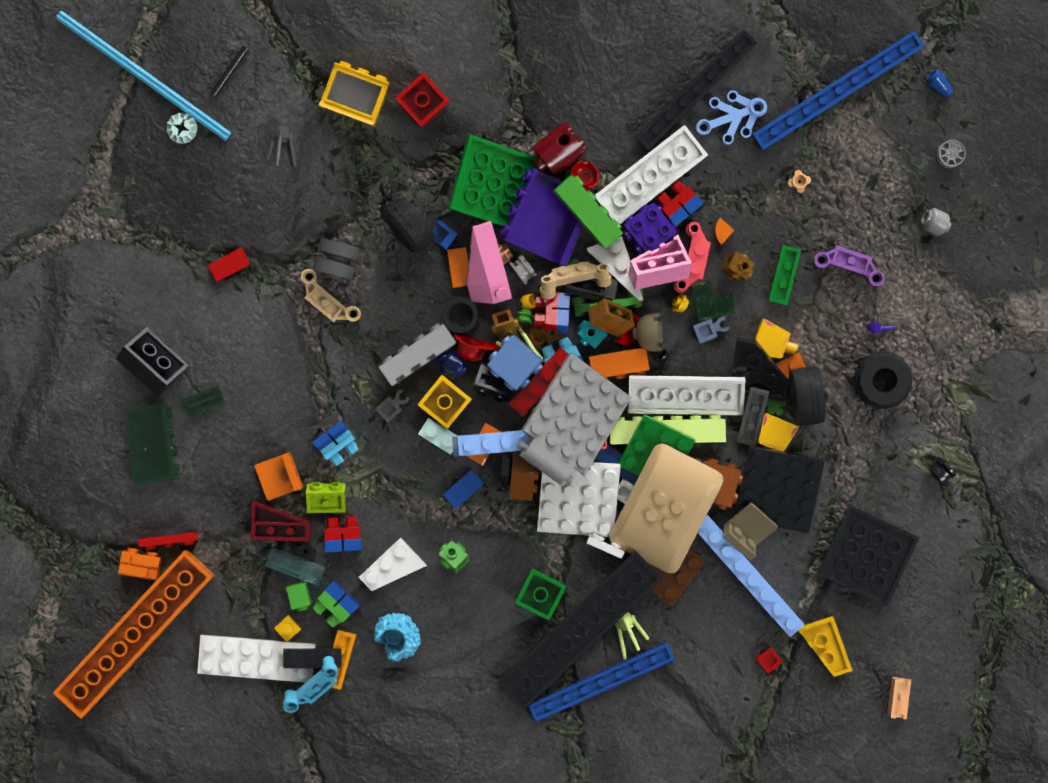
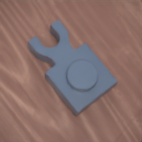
[693,316,730,344]

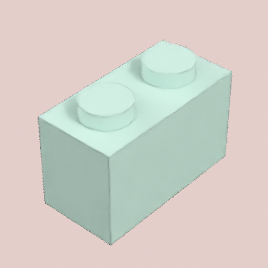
[418,418,458,455]

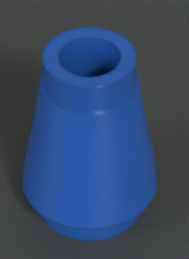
[926,69,953,98]

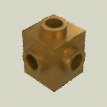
[720,251,755,282]
[491,309,520,343]

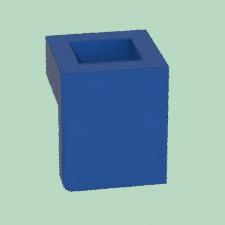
[433,220,458,250]

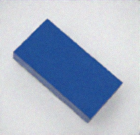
[443,469,484,509]

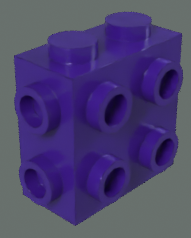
[621,202,677,256]

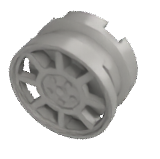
[936,140,966,168]
[509,254,537,285]

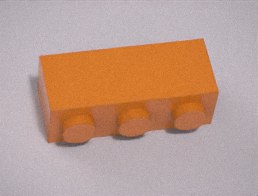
[588,348,650,380]

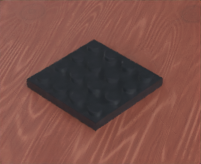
[733,445,825,533]
[817,505,919,607]

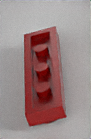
[509,347,568,417]

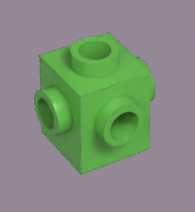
[438,540,469,574]

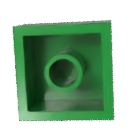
[515,567,567,620]

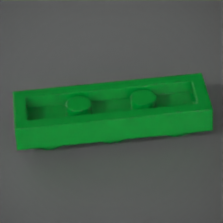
[768,245,801,306]

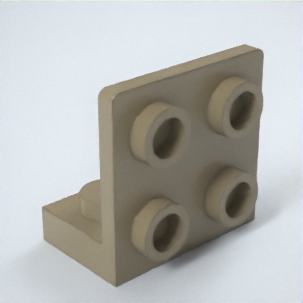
[723,503,778,561]

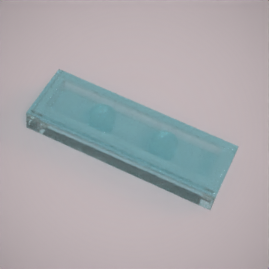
[265,548,326,586]

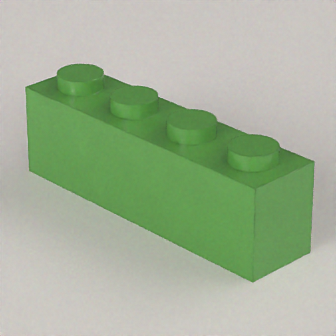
[553,175,623,249]

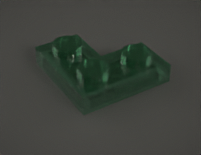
[691,280,736,322]

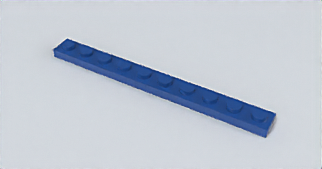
[752,31,925,151]

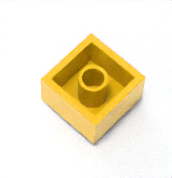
[418,375,472,429]

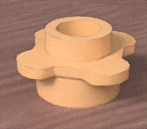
[788,170,811,193]

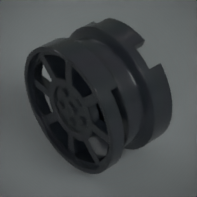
[926,456,956,486]

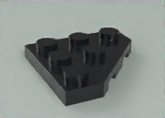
[732,337,790,401]

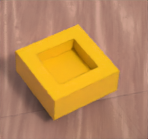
[274,615,302,642]

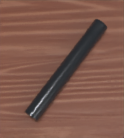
[210,46,249,97]

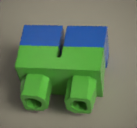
[313,580,360,627]

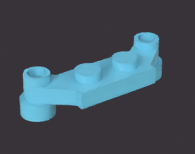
[283,656,338,713]

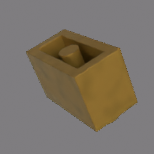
[588,298,634,337]

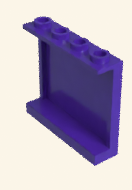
[500,168,596,266]

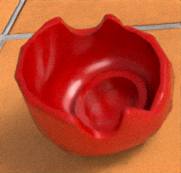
[570,160,600,190]

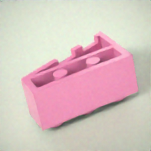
[628,235,692,290]

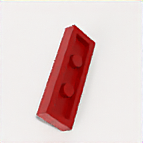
[138,532,199,550]

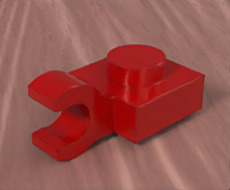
[614,314,640,348]

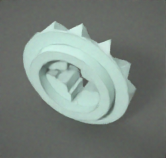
[166,113,197,144]

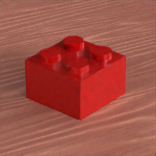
[395,72,450,129]

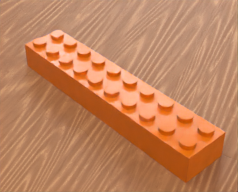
[53,550,215,719]

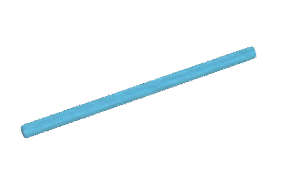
[56,11,231,141]

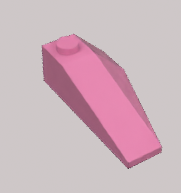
[467,221,512,304]

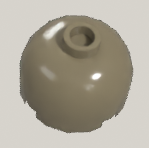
[633,313,663,352]

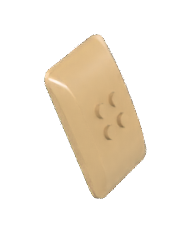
[610,443,723,573]

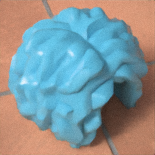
[373,613,421,662]

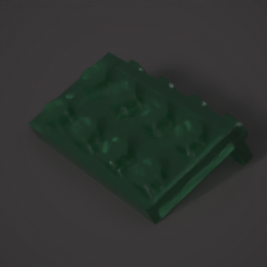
[125,403,180,485]

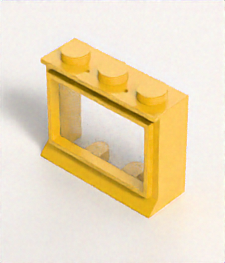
[319,61,390,128]

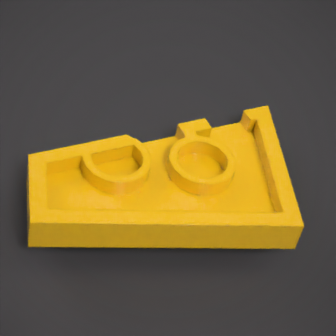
[798,616,852,677]

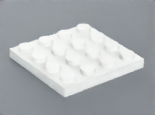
[537,462,620,537]

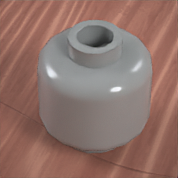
[921,208,951,236]

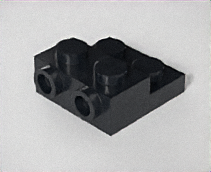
[473,351,513,402]

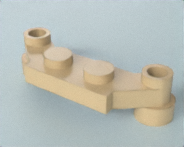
[540,261,612,299]
[301,269,361,323]

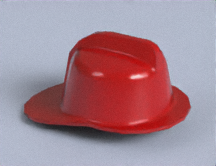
[455,333,499,361]

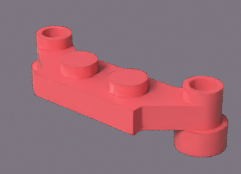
[673,222,711,293]

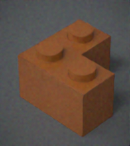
[509,450,539,501]

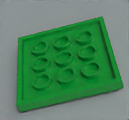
[448,134,537,227]

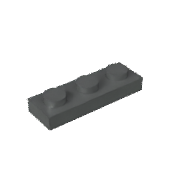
[737,387,770,446]

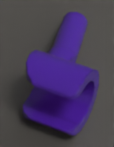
[868,321,897,334]

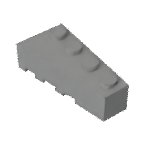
[379,323,457,386]

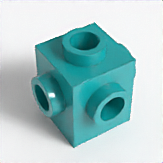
[577,320,608,349]

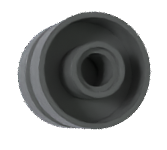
[313,238,360,280]

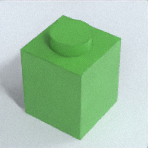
[286,581,312,612]

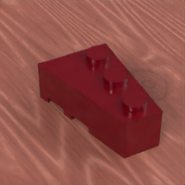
[251,500,311,542]

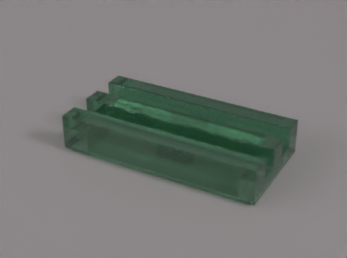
[182,385,225,417]

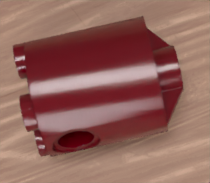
[532,122,587,177]

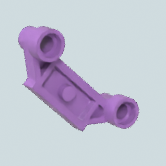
[814,245,885,286]

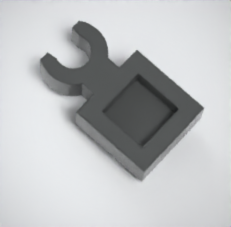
[375,389,410,423]

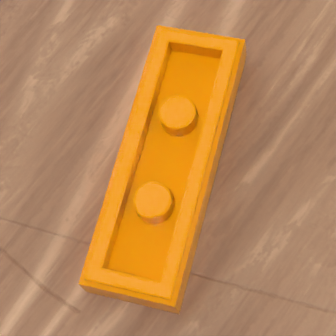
[331,629,356,690]

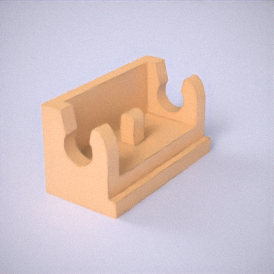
[887,677,911,719]

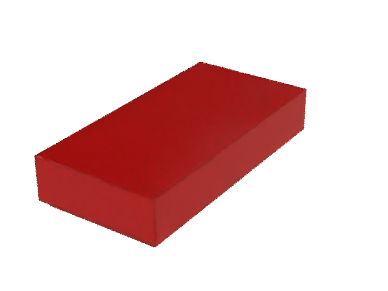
[208,247,251,282]

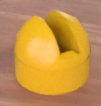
[520,294,536,310]

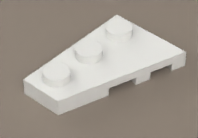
[359,538,427,591]

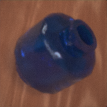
[438,351,468,380]

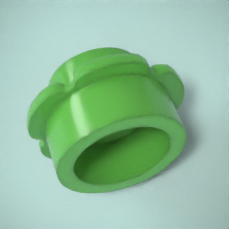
[517,309,535,324]

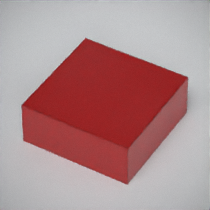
[756,646,783,673]

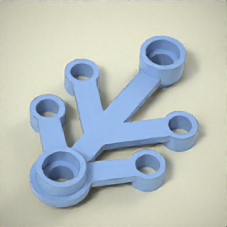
[696,90,767,145]

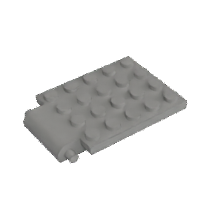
[517,353,632,485]

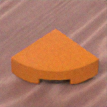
[715,218,734,245]

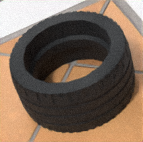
[788,367,826,426]

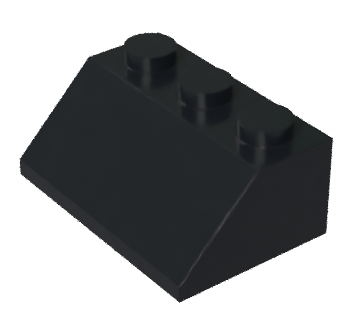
[116,327,189,397]

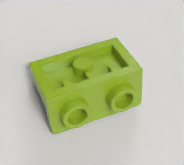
[306,482,346,513]

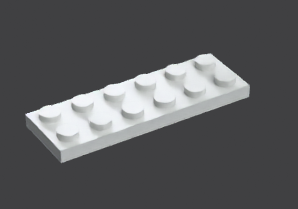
[595,125,708,224]
[628,375,745,415]
[197,635,316,682]

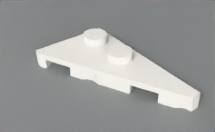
[587,236,643,301]

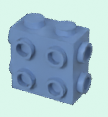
[488,335,544,390]

